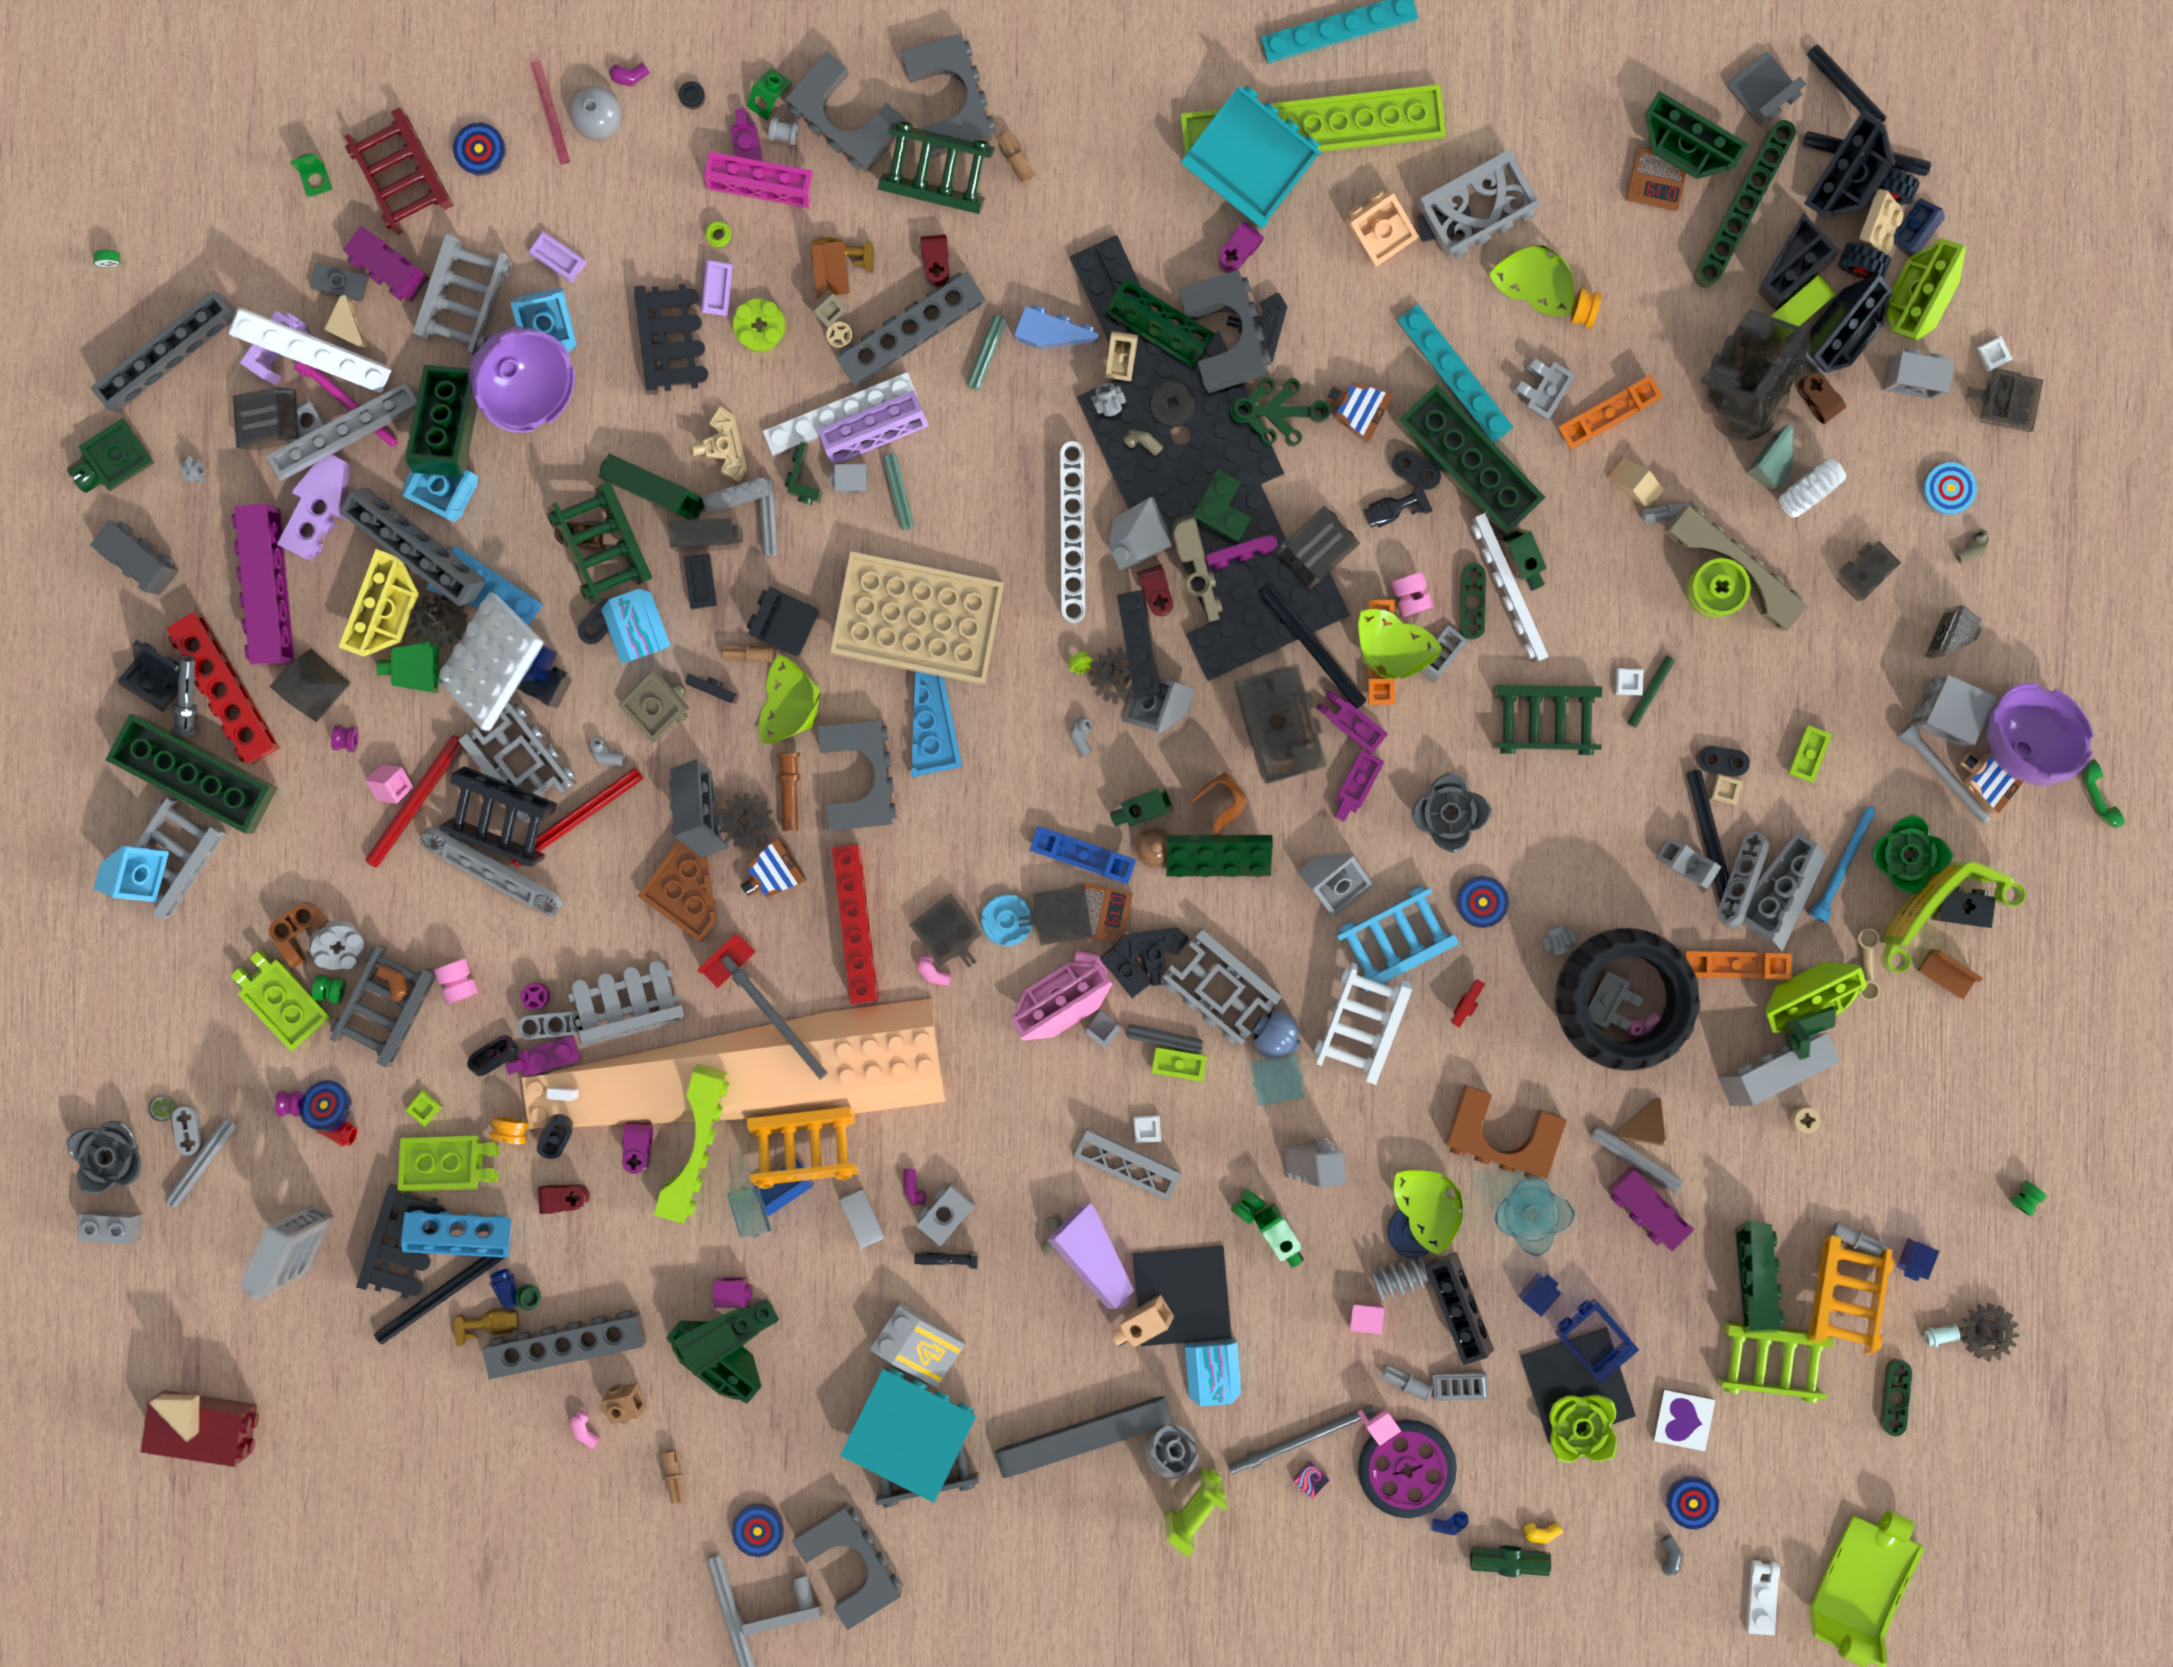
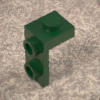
[785,442,823,505]
[1785,1006,1836,1060]

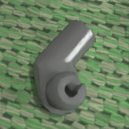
[1660,1534,1683,1576]

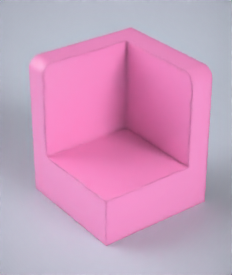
[365,764,414,804]
[1348,1303,1385,1334]
[1357,1409,1401,1446]

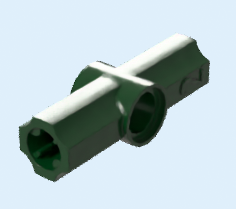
[1470,1545,1552,1577]

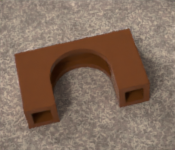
[1445,1084,1567,1181]

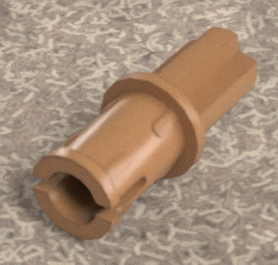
[998,130,1035,183]
[721,643,774,664]
[660,1450,684,1504]

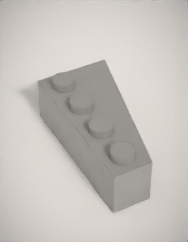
[1733,832,1827,952]
[1718,1033,1841,1106]

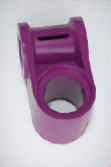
[1218,221,1265,273]
[622,1123,653,1174]

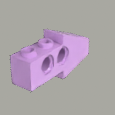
[277,454,350,561]

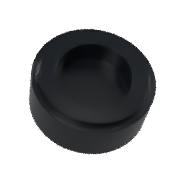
[678,81,706,110]

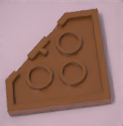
[638,840,717,943]

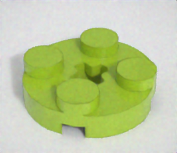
[733,298,786,352]

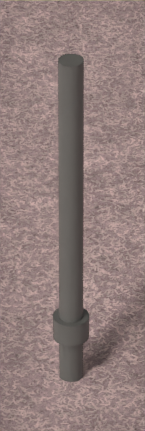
[721,955,828,1080]
[1228,1404,1376,1475]

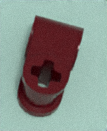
[920,234,949,287]
[1137,564,1173,617]
[537,1184,590,1214]

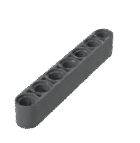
[994,1396,1173,1478]

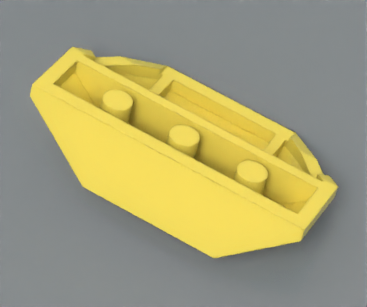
[339,549,419,657]

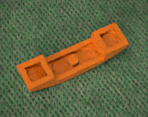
[1558,374,1663,450]
[1367,600,1395,705]
[1685,951,1792,980]

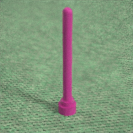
[294,361,398,447]

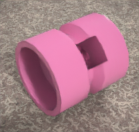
[1391,572,1434,618]
[433,959,479,1005]

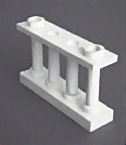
[1313,962,1412,1085]

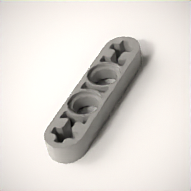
[1717,831,1770,928]

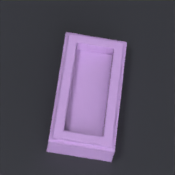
[528,231,587,283]
[700,260,733,317]

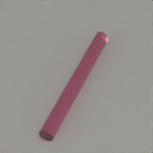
[531,61,570,165]

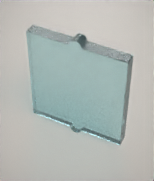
[1252,1055,1304,1106]
[727,1187,772,1237]

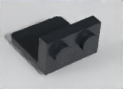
[747,586,819,656]
[118,640,180,712]

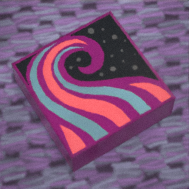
[1293,1461,1330,1499]

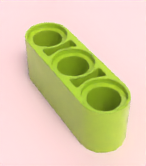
[1761,275,1836,344]

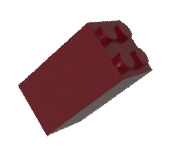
[140,1390,259,1467]

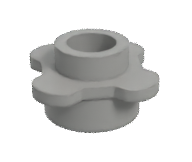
[181,456,205,483]

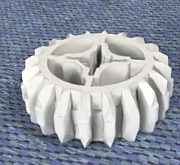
[1778,458,1846,518]

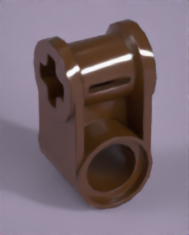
[1797,373,1846,424]
[554,521,606,550]

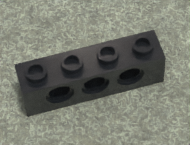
[1426,1252,1494,1365]

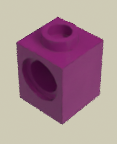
[713,1277,752,1308]

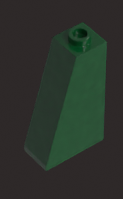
[598,453,704,524]

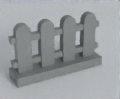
[568,961,684,1047]

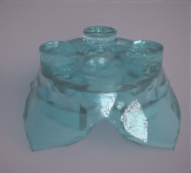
[1494,1176,1575,1257]

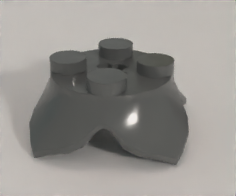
[1411,772,1492,853]
[67,1121,141,1194]

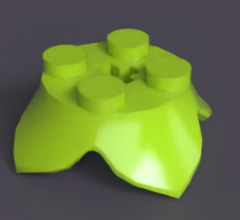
[1549,1395,1617,1463]

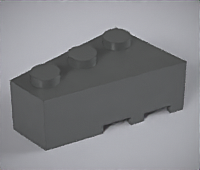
[90,520,179,595]
[669,759,729,858]

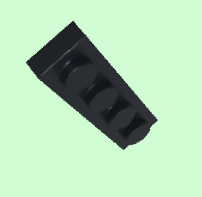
[1117,589,1162,698]

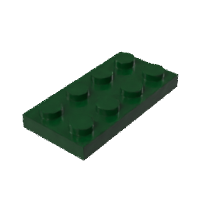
[1166,835,1273,877]

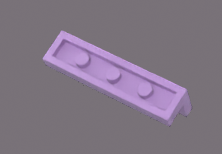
[817,390,929,465]

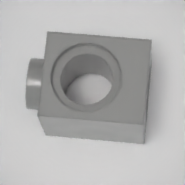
[287,401,327,438]
[830,464,868,493]

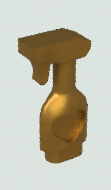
[811,237,875,273]
[454,1307,519,1346]

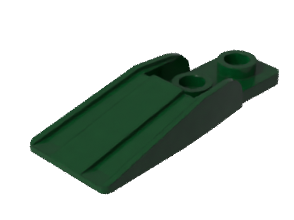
[675,1299,779,1376]

